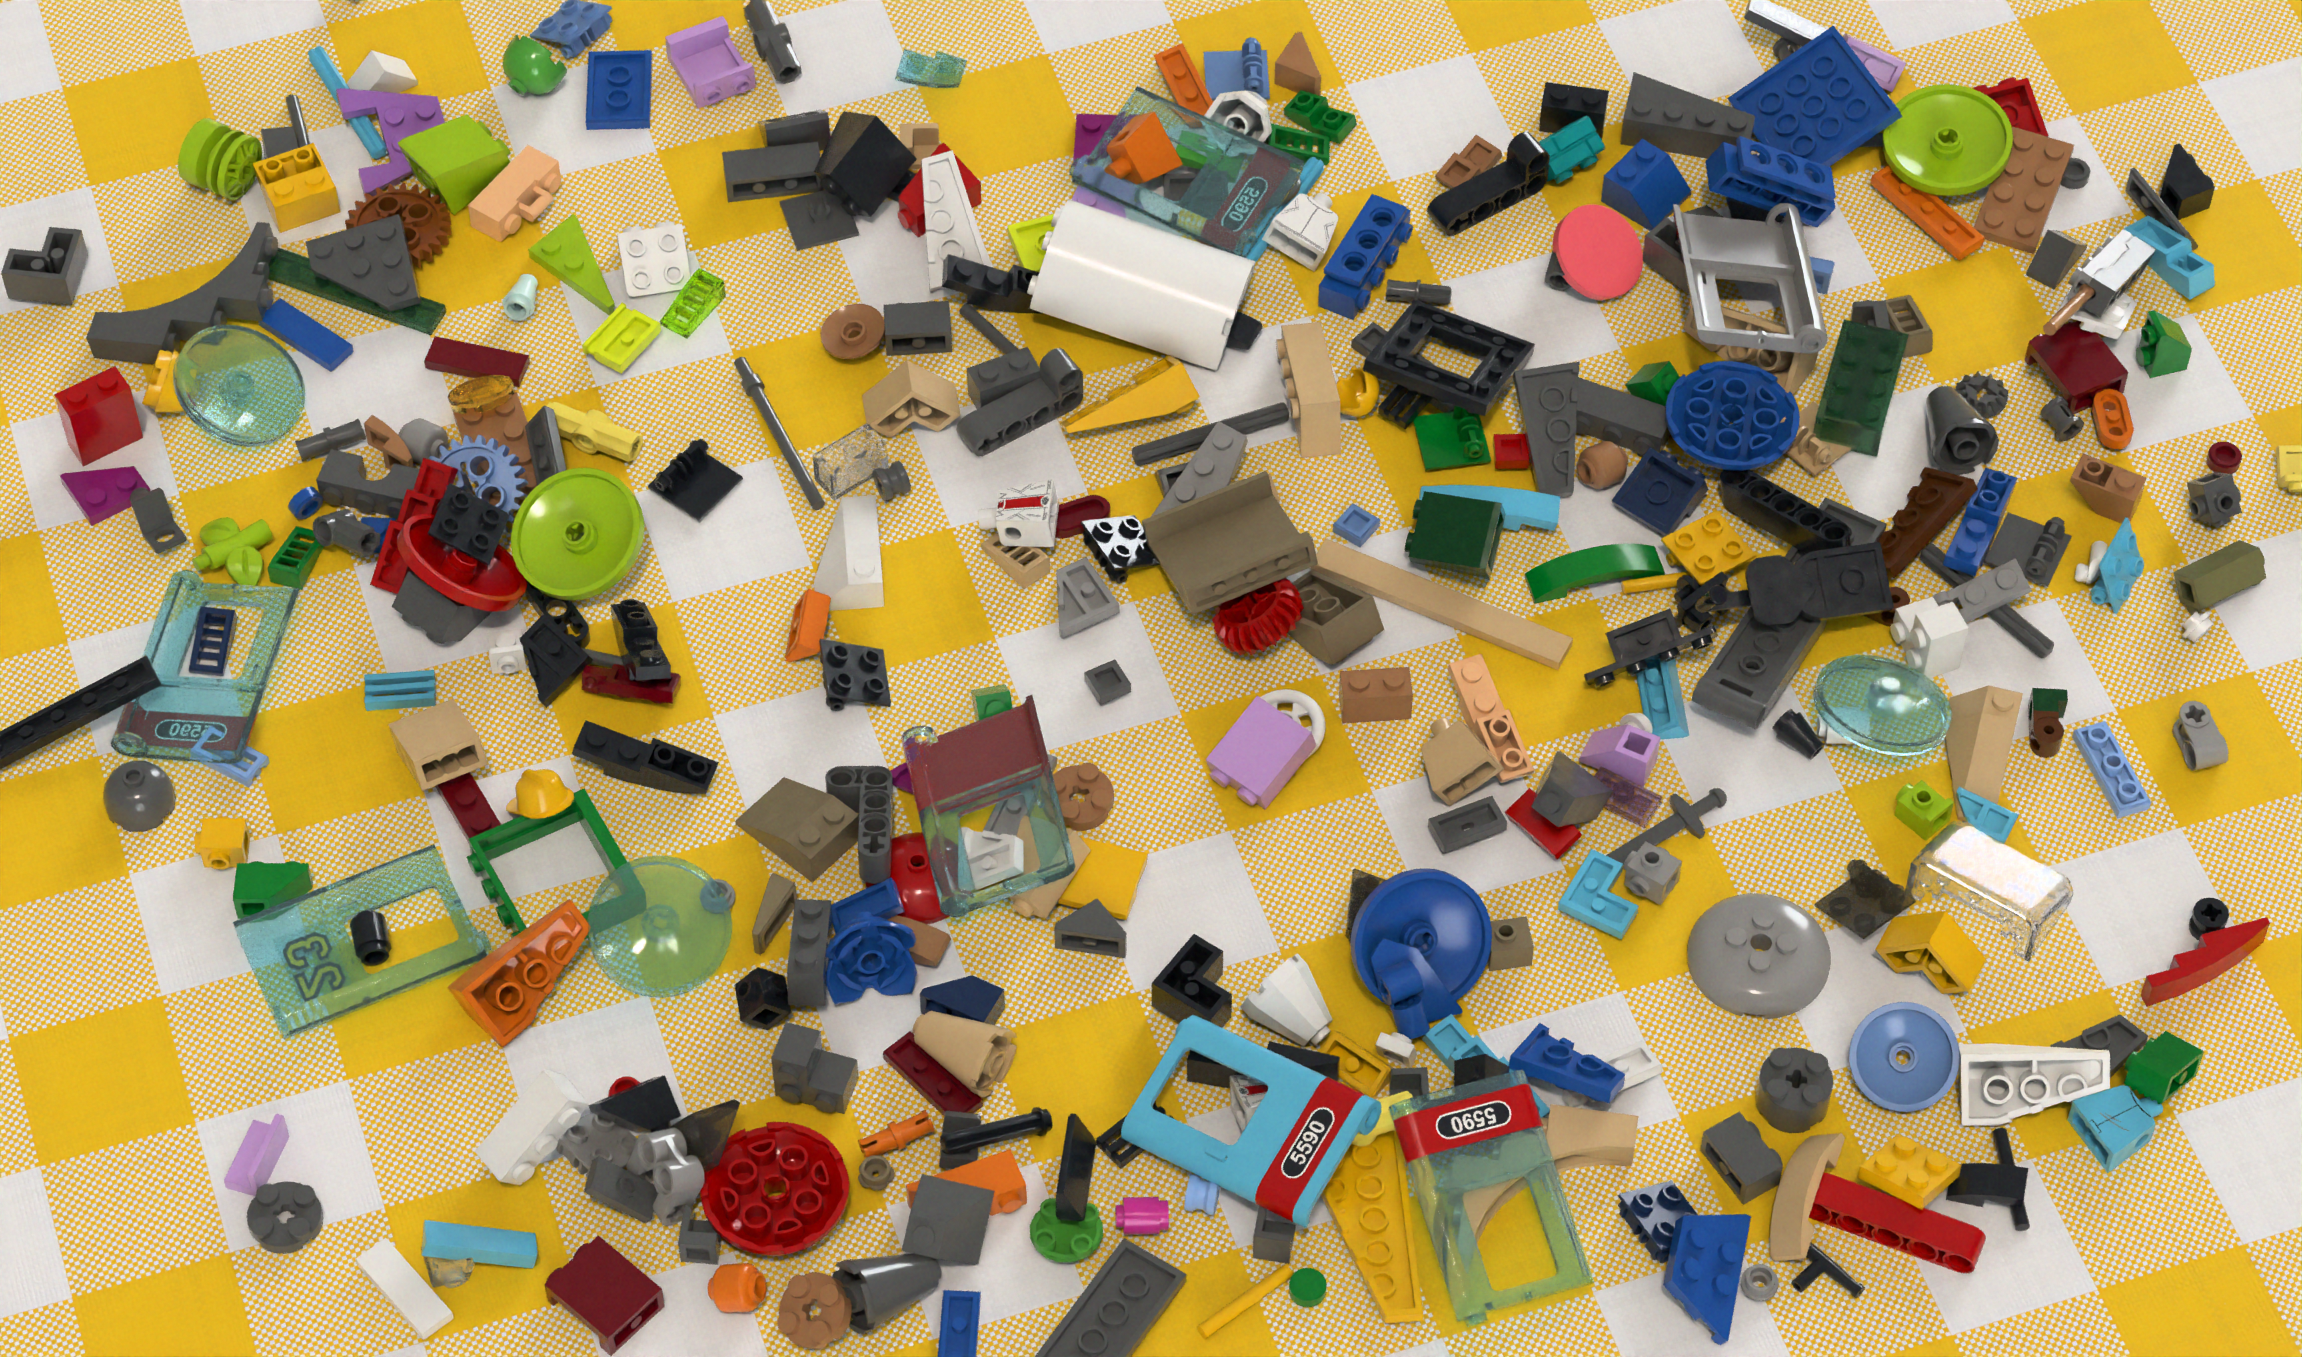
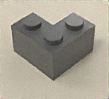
[1,227,88,305]
[771,1022,859,1114]

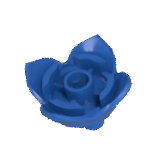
[825,912,917,1004]

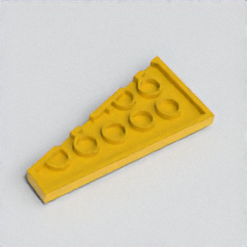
[1321,1129,1423,1323]

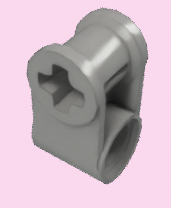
[2172,701,2229,771]

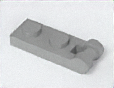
[1932,558,2032,623]

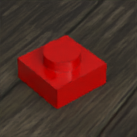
[1493,434,1529,469]

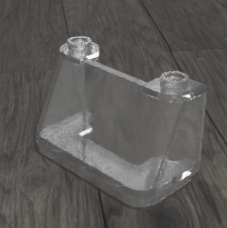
[1905,821,2073,962]

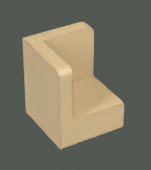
[900,123,939,169]

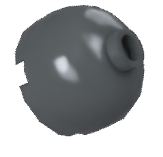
[103,761,176,832]

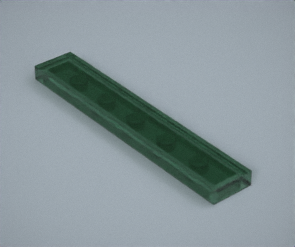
[268,248,446,335]

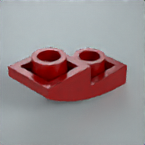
[1505,788,1582,859]

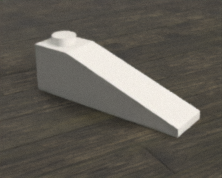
[814,495,884,611]
[1958,1044,2110,1126]

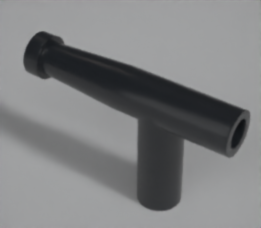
[1791,1242,1865,1298]

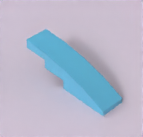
[1419,485,1560,531]
[1422,1014,1550,1132]

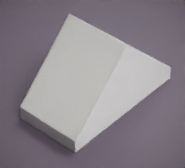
[347,50,418,93]

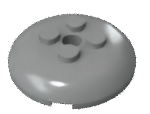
[1687,893,1831,1019]

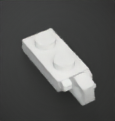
[1562,1040,1662,1107]

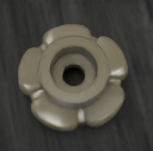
[858,1155,894,1191]

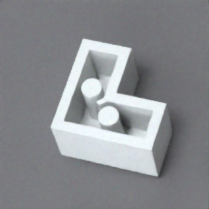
[1890,597,1969,681]

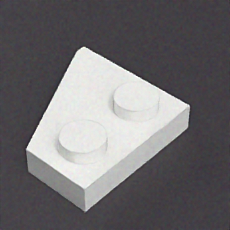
[959,827,1024,893]

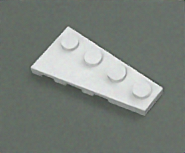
[921,150,991,292]

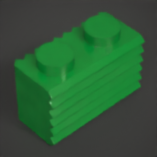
[2124,1031,2204,1104]

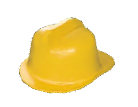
[506,769,574,819]

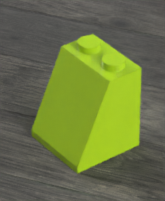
[397,114,511,215]

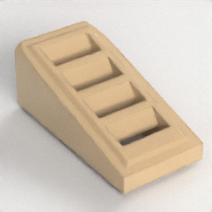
[981,533,1050,589]

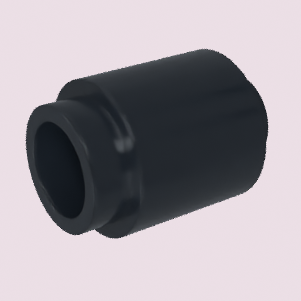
[350,910,391,966]

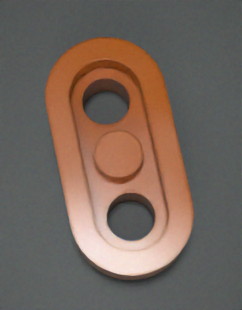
[2092,389,2134,449]

